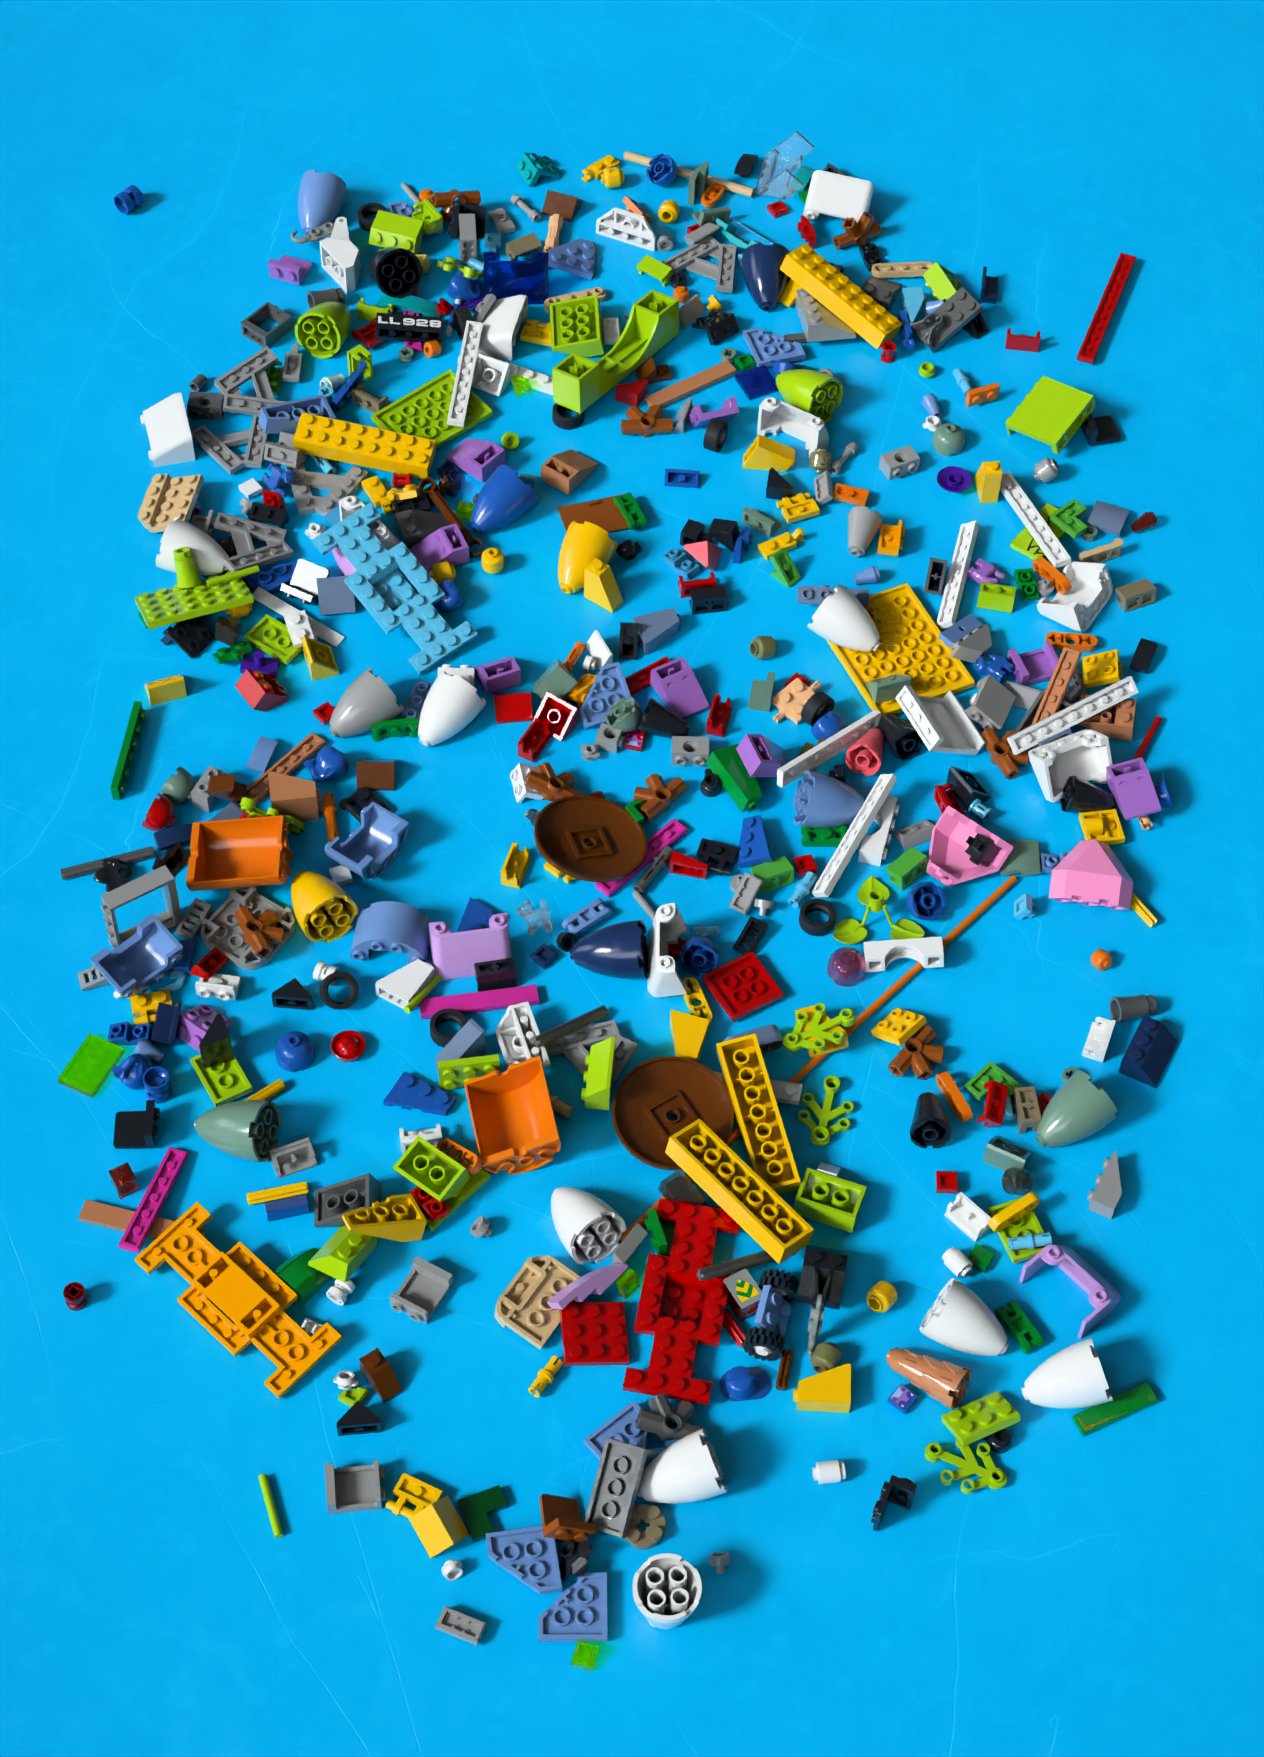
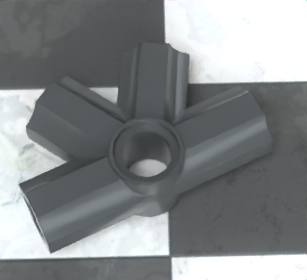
[635,1394,704,1441]

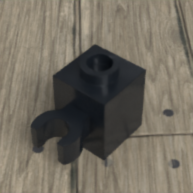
[680,519,713,546]
[965,833,999,867]

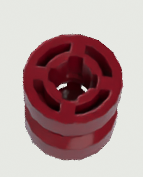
[63,1282,88,1311]

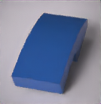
[733,526,753,564]
[107,1022,153,1045]

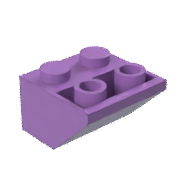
[473,656,521,694]

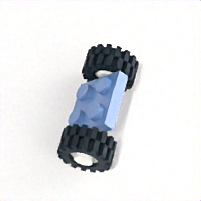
[743,1269,799,1361]

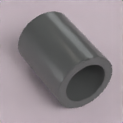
[189,374,207,392]

